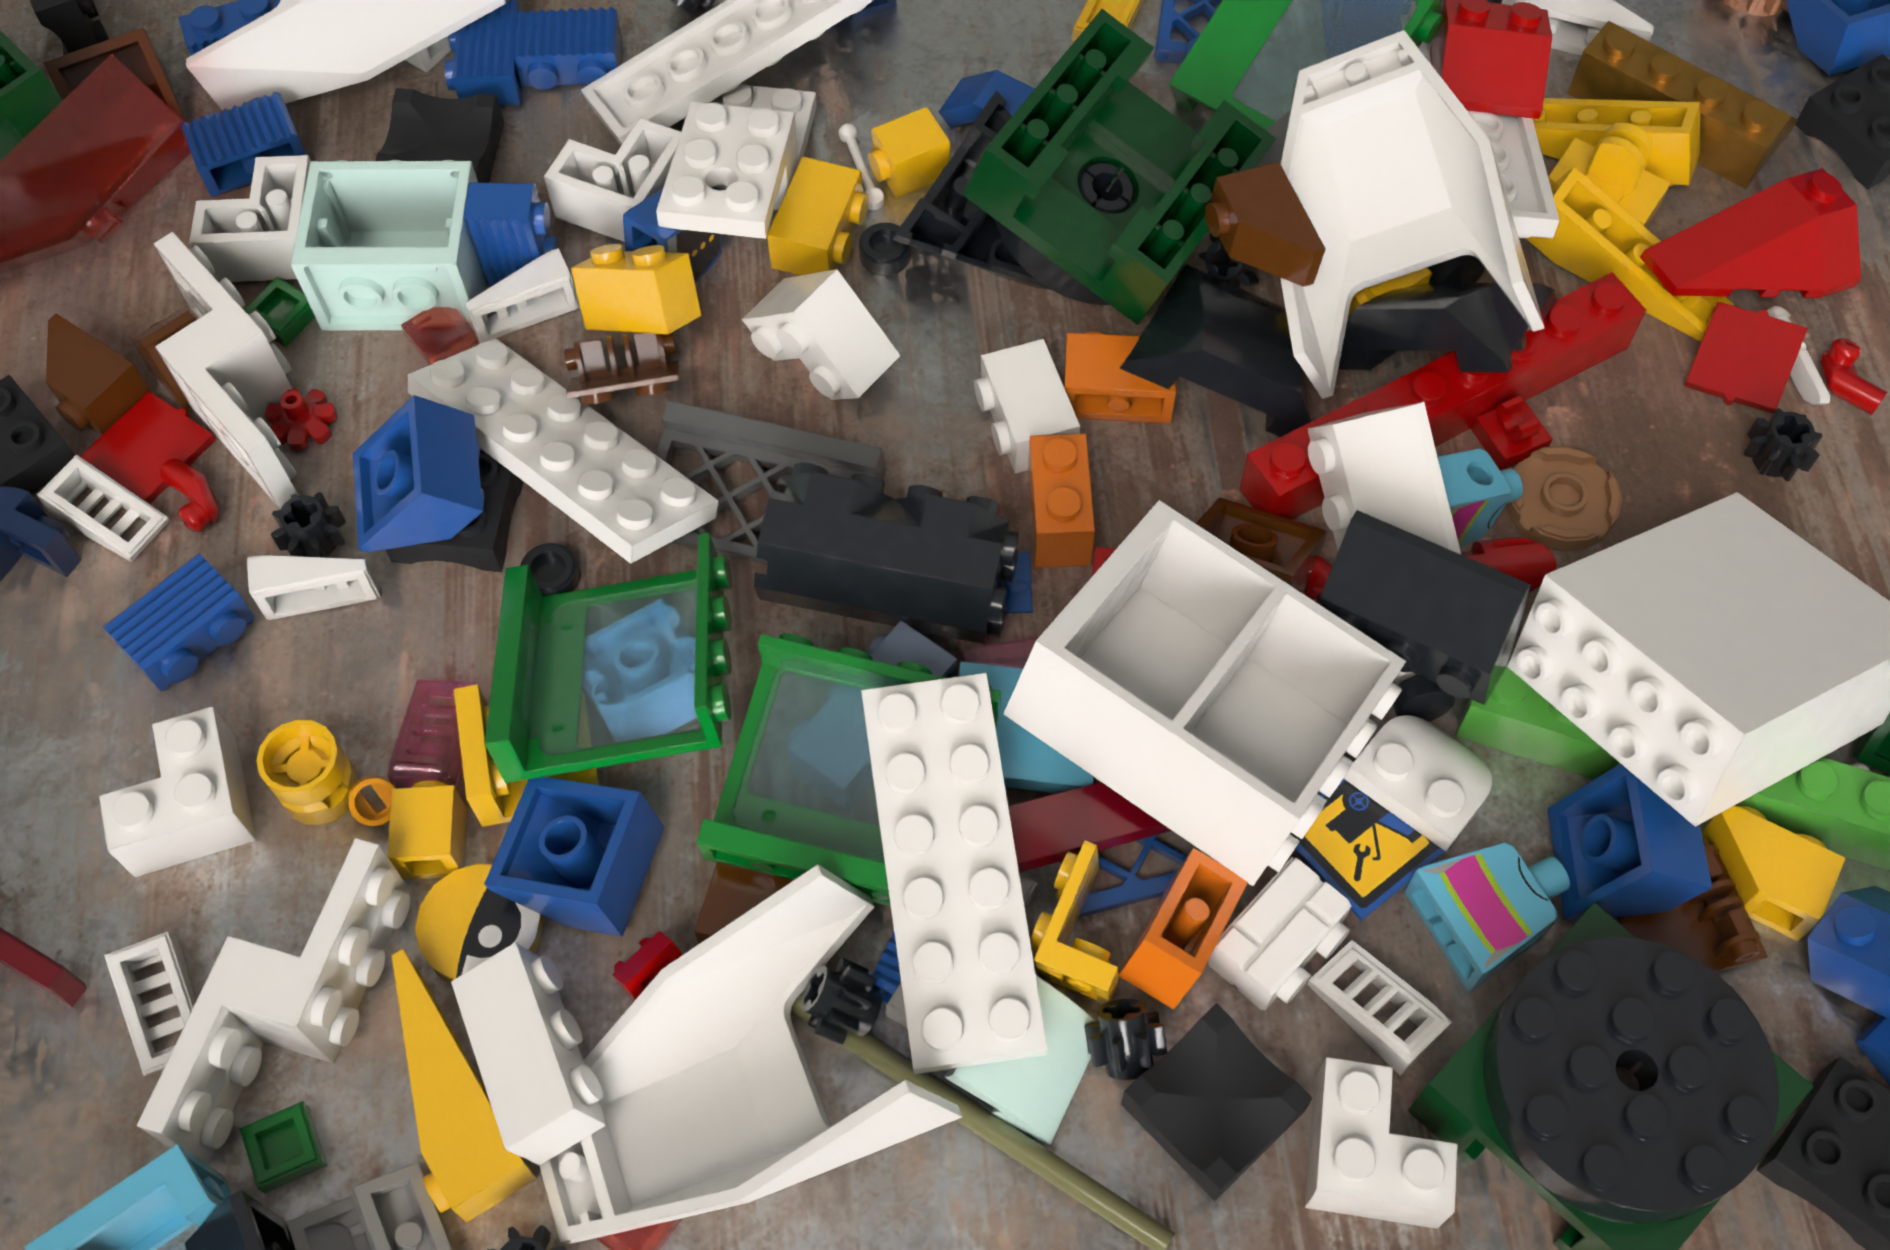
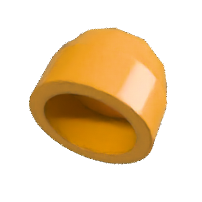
[348,775,396,826]

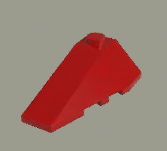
[1640,168,1861,298]

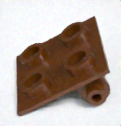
[564,333,679,405]
[1617,836,1768,973]

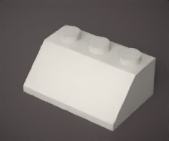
[1307,402,1461,554]

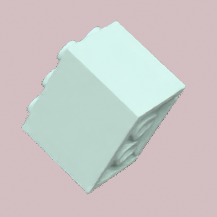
[291,160,486,331]

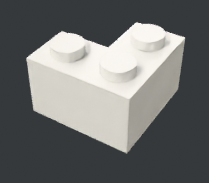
[544,118,681,242]
[189,155,311,282]
[742,269,900,400]
[99,706,256,877]
[1304,1057,1457,1229]

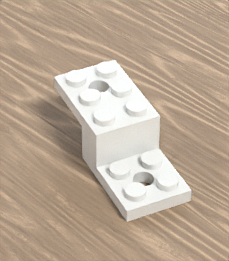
[656,83,817,239]
[154,232,299,509]
[137,838,411,1164]

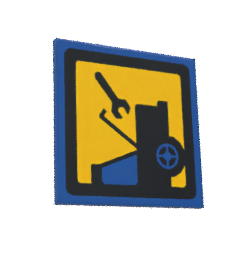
[1290,778,1452,921]

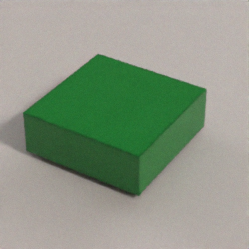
[244,277,315,347]
[239,1101,328,1194]

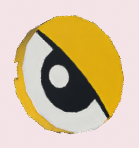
[415,863,544,982]

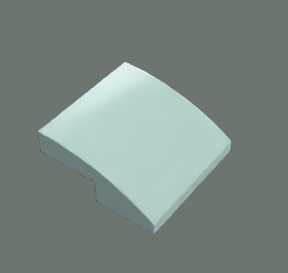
[945,975,1097,1145]

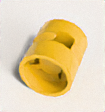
[256,720,359,826]

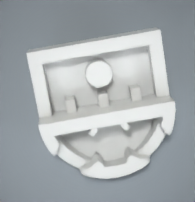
[1344,715,1492,852]

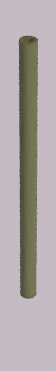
[791,991,1176,1250]

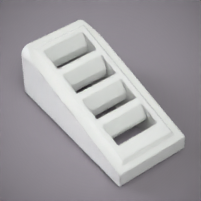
[465,248,580,343]
[37,455,170,562]
[247,555,381,620]
[104,931,196,1076]
[1307,940,1452,1076]

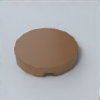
[1506,446,1622,551]

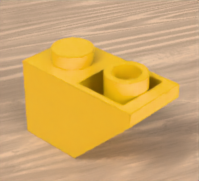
[1701,805,1846,941]

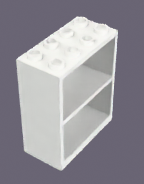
[1507,492,1890,827]
[1003,500,1406,886]

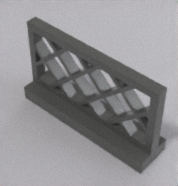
[656,400,886,565]

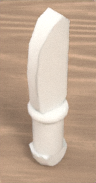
[1766,306,1830,405]

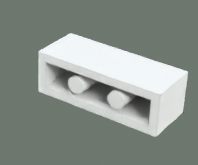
[451,942,606,1165]

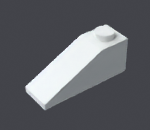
[1501,0,1654,55]

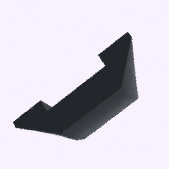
[893,90,1096,290]
[1119,264,1312,437]
[1338,282,1557,373]

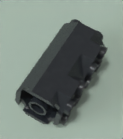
[754,462,1019,645]

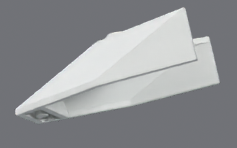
[186,0,506,111]
[1280,30,1545,399]
[539,865,963,1244]

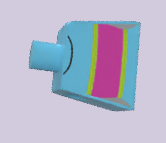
[1438,449,1523,547]
[1404,843,1570,993]

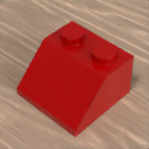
[1430,0,1553,119]

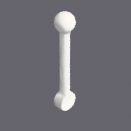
[838,123,884,210]

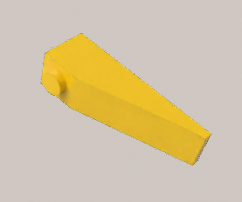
[1533,98,1700,186]
[1525,167,1734,342]
[391,949,537,1223]

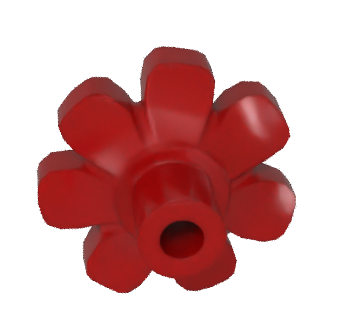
[265,388,337,450]

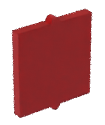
[1684,301,1808,414]
[79,391,216,504]

